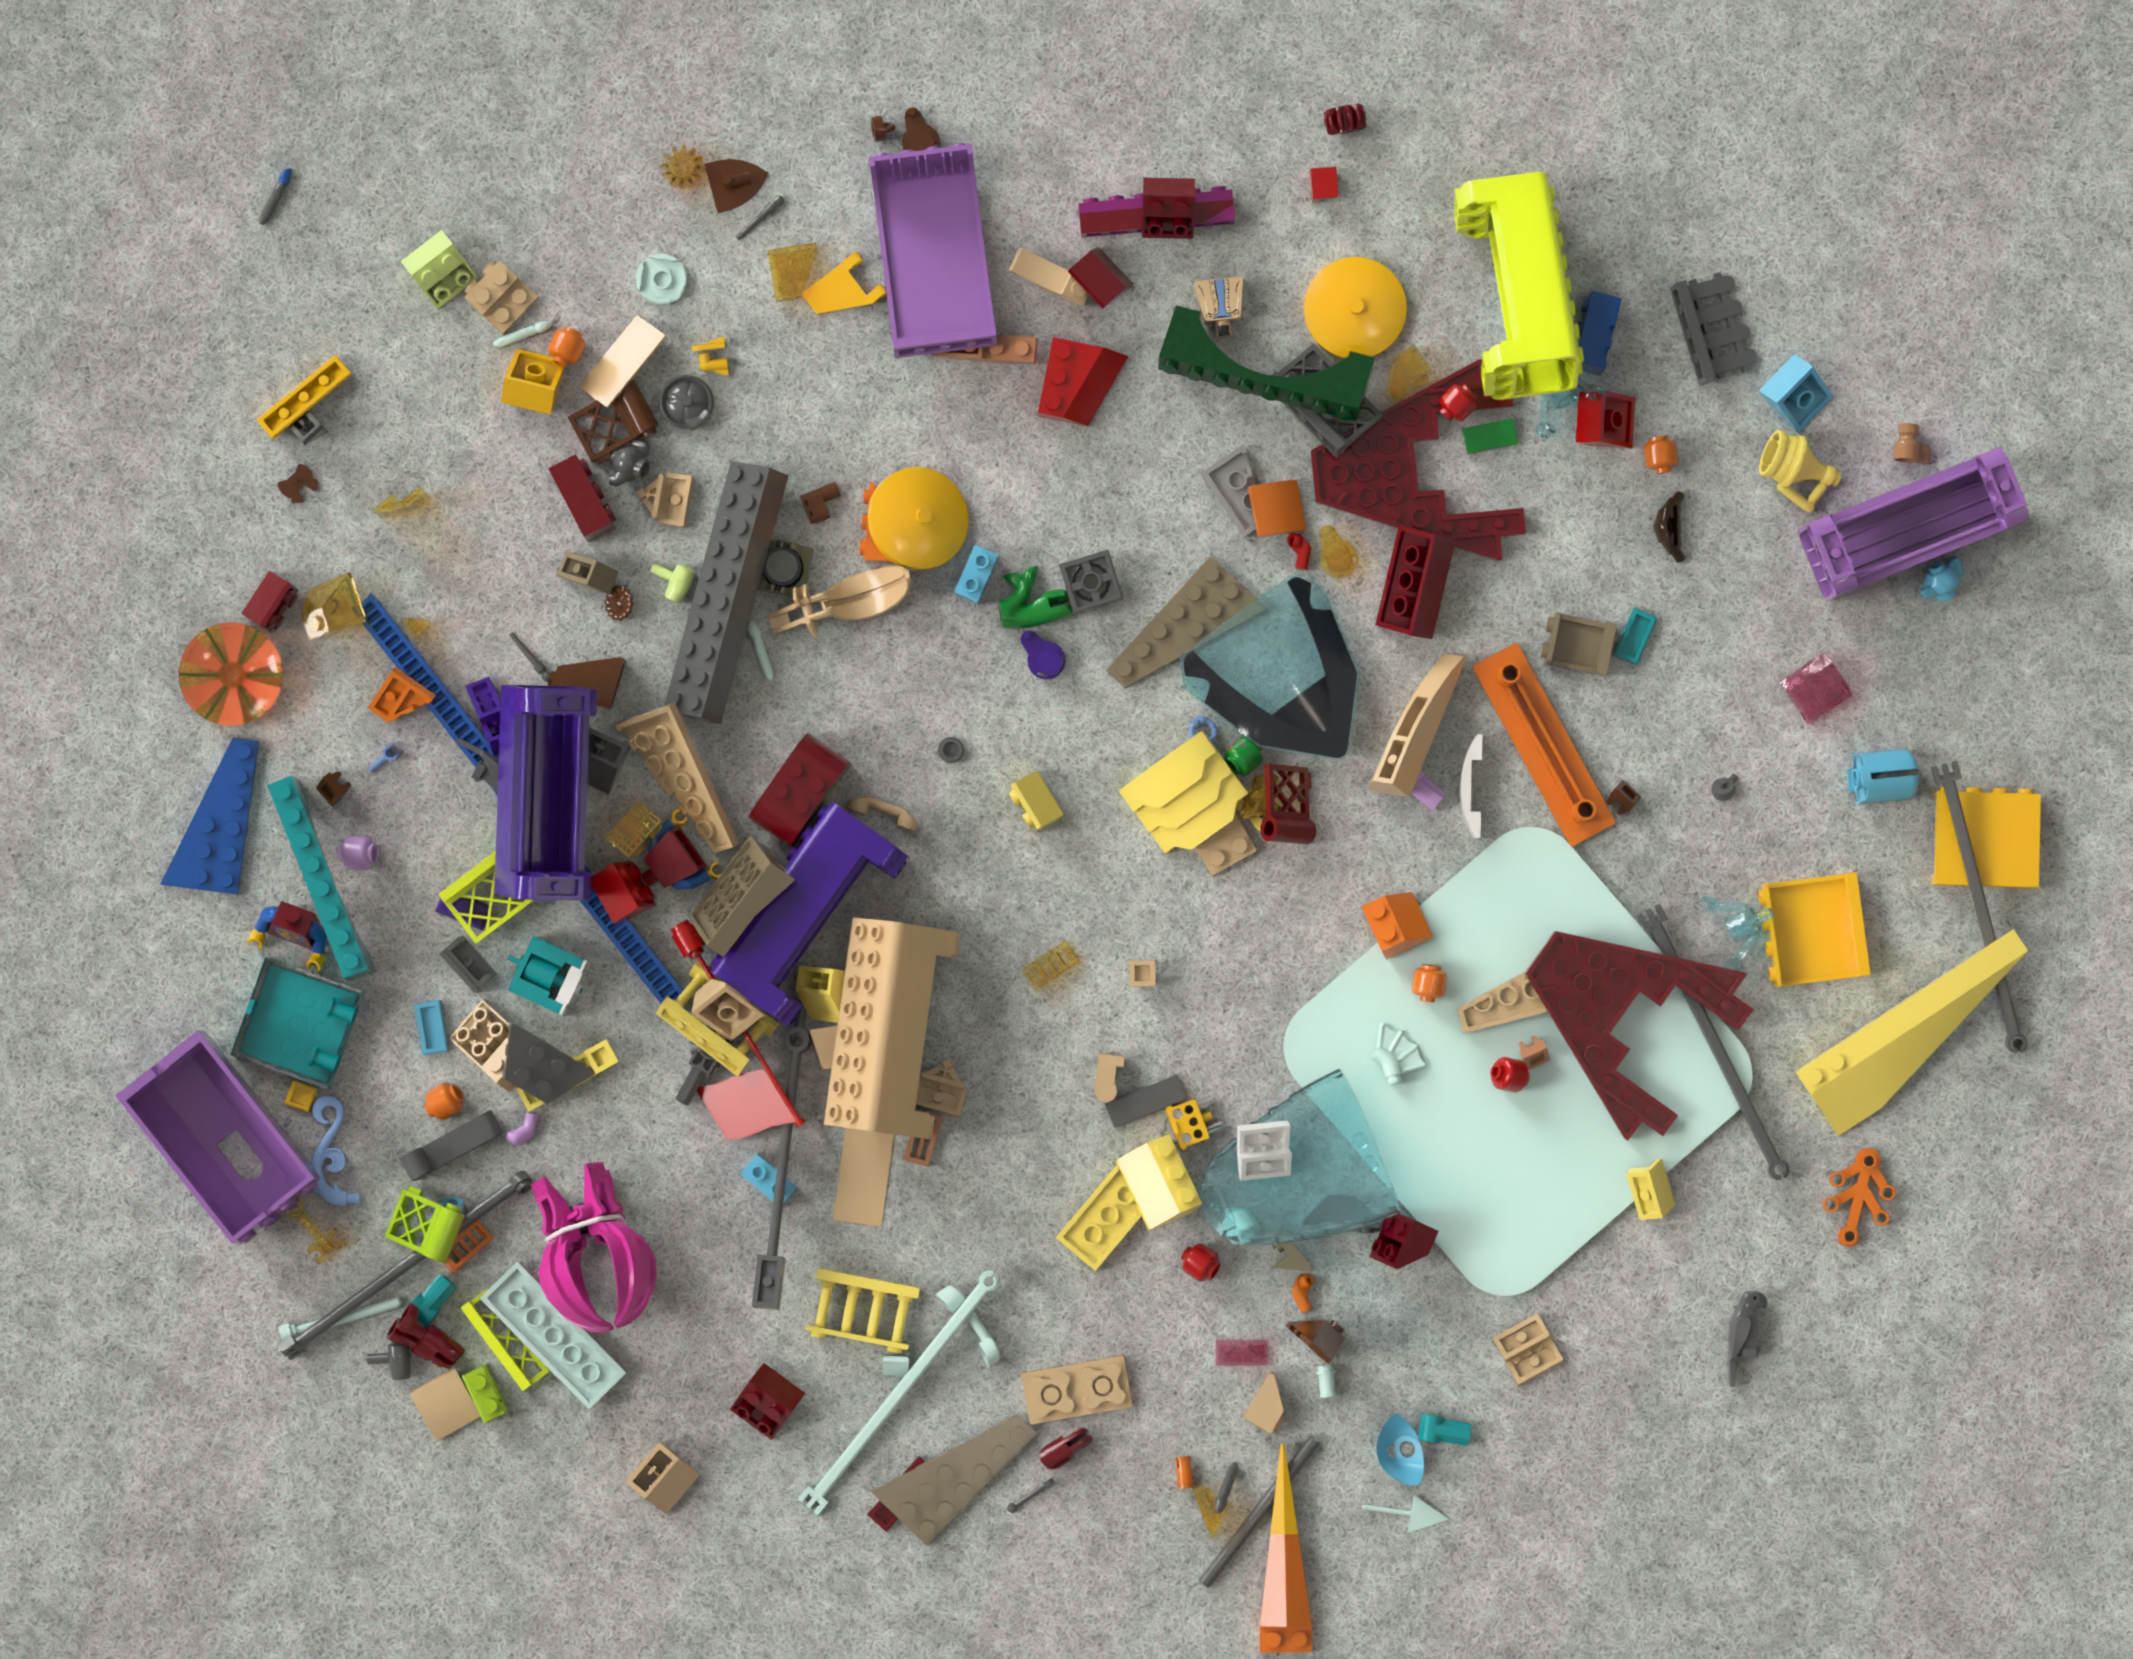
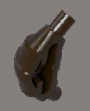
[1653,491,1685,563]

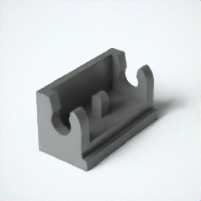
[439,935,497,993]

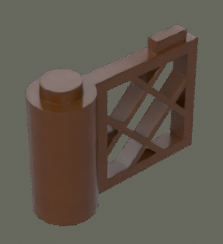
[568,380,659,464]

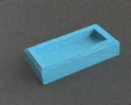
[414,1000,449,1055]

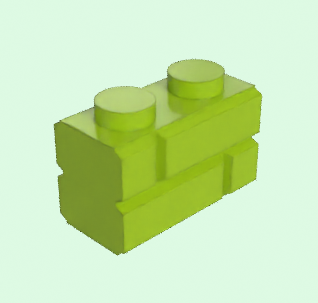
[462,1364,510,1423]

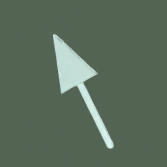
[1362,1495,1449,1533]

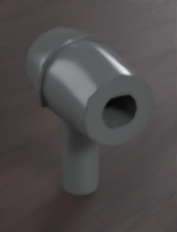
[367,1343,411,1380]

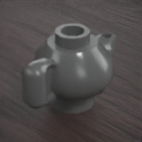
[609,438,650,486]

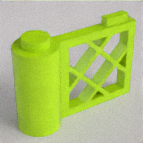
[384,1185,465,1264]

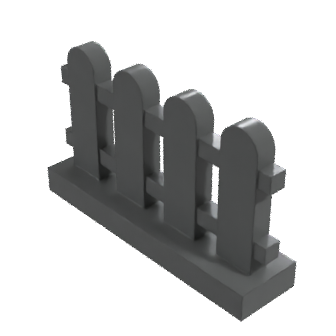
[1670,272,1757,385]

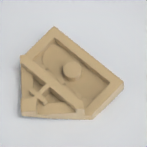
[636,473,695,528]
[915,1059,966,1118]

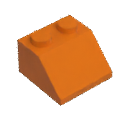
[1361,892,1433,960]

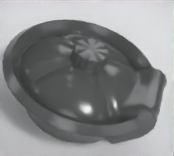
[660,375,714,431]

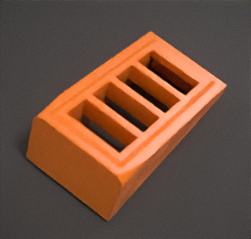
[443,1220,494,1274]

